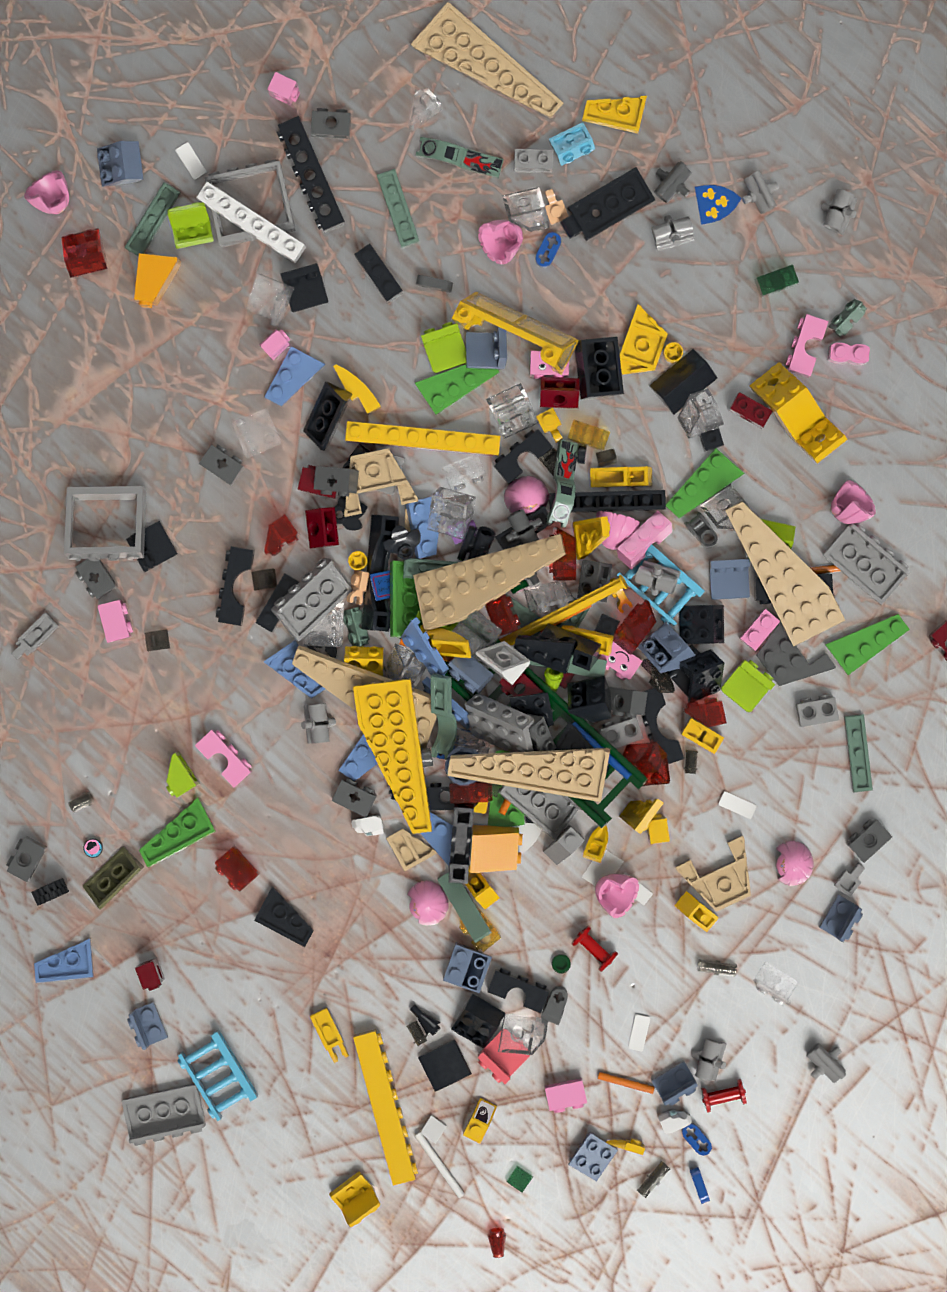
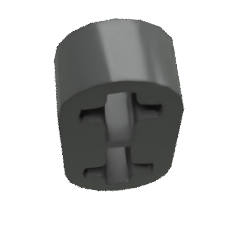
[416,275,453,293]

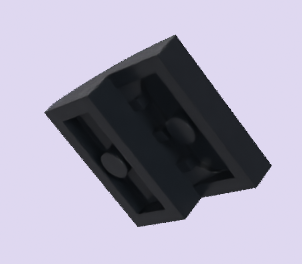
[418,1039,472,1092]

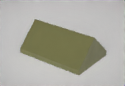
[83,846,144,910]

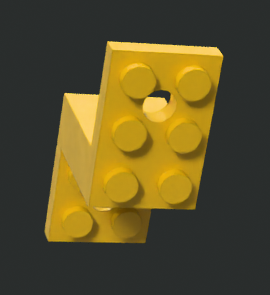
[749,362,848,464]

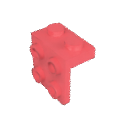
[478,1029,530,1084]

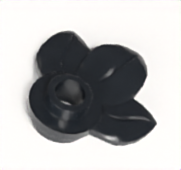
[334,496,368,531]
[383,525,421,560]

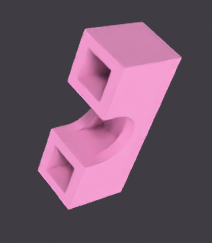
[785,314,829,378]
[617,510,672,570]
[195,730,252,788]

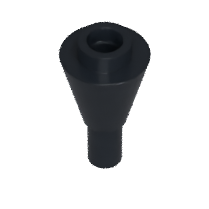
[410,1005,441,1036]

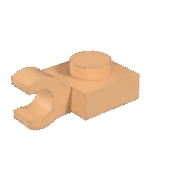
[544,189,568,225]
[347,570,369,604]

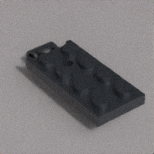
[560,167,655,241]

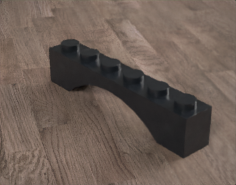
[361,515,399,632]

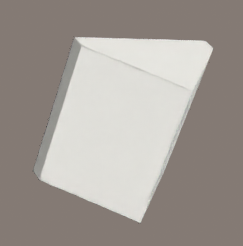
[476,641,530,685]

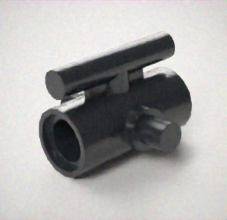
[457,526,496,561]

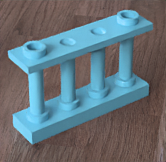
[616,544,705,626]
[178,1030,258,1121]

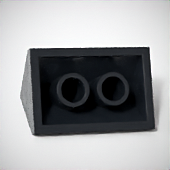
[649,349,717,415]
[303,381,353,451]

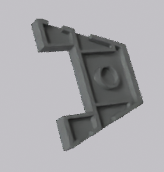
[756,621,836,686]

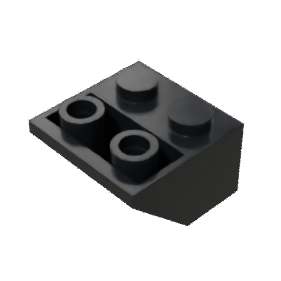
[567,676,612,722]
[451,994,506,1048]

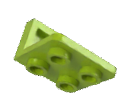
[167,202,214,249]
[421,322,466,373]
[721,660,775,712]

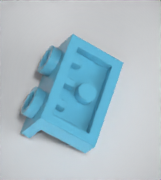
[549,122,595,166]

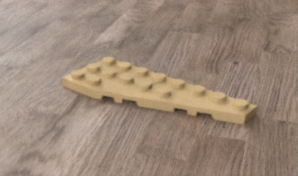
[725,501,845,646]
[413,534,566,631]

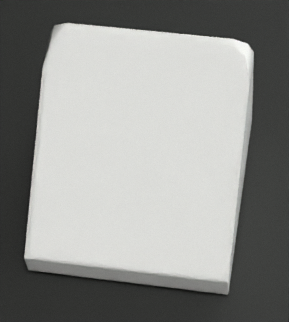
[420,1115,447,1144]

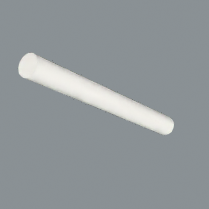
[415,1132,465,1198]

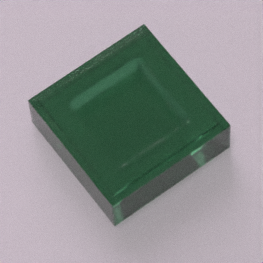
[506,1165,533,1193]

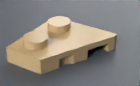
[386,829,437,872]

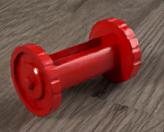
[571,925,618,972]
[701,1079,747,1113]

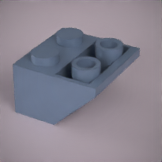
[97,141,143,187]
[637,622,695,673]
[448,656,494,694]
[443,942,492,993]

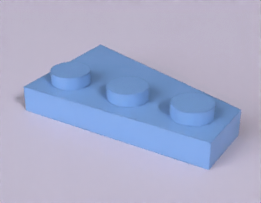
[265,346,325,406]
[406,494,443,559]
[401,617,449,675]
[264,640,325,699]
[422,677,470,730]
[339,734,378,781]
[420,812,452,866]
[34,939,94,983]

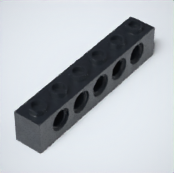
[276,116,345,233]
[549,490,666,513]

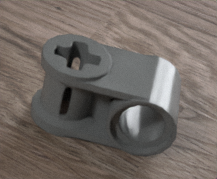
[684,512,718,548]
[540,986,568,1025]

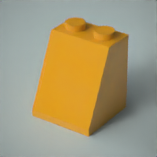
[134,253,181,308]
[470,825,523,873]

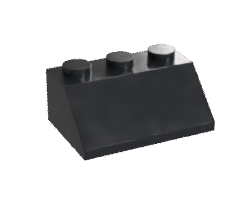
[575,337,624,400]

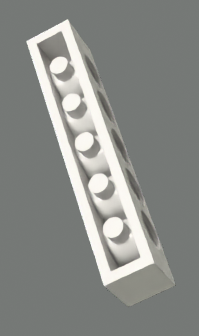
[197,182,306,264]

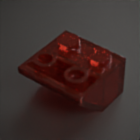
[61,228,108,278]
[264,514,300,557]
[549,527,576,581]
[485,593,521,637]
[613,599,657,655]
[682,697,727,727]
[623,742,670,786]
[215,845,260,892]

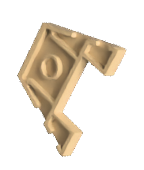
[344,448,419,517]
[675,835,751,912]

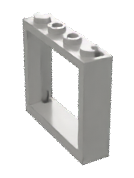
[204,159,296,247]
[64,486,146,561]

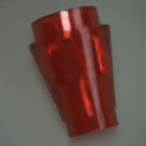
[487,1228,506,1258]

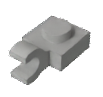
[834,863,865,898]

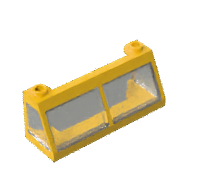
[452,292,579,375]

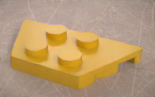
[620,304,668,375]

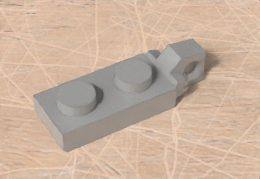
[11,613,59,659]

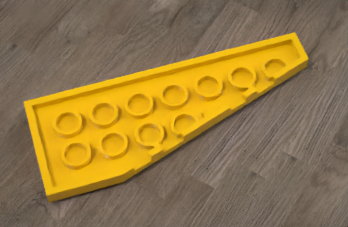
[353,679,432,834]

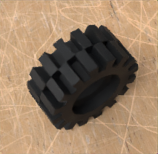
[31,878,69,906]

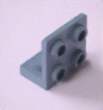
[466,327,507,369]
[709,559,750,600]
[819,895,863,942]
[127,1002,168,1050]
[651,1061,698,1106]

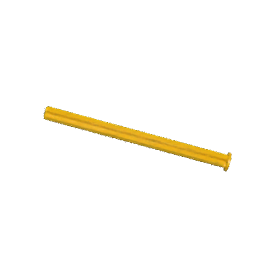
[499,574,628,646]

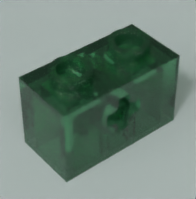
[755,264,799,298]

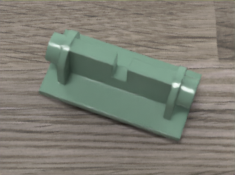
[828,299,867,337]
[343,607,370,647]

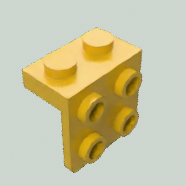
[329,1171,380,1227]

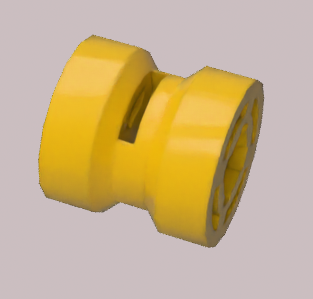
[663,342,683,363]
[348,551,368,571]

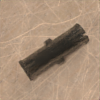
[697,959,737,977]
[637,1161,670,1198]

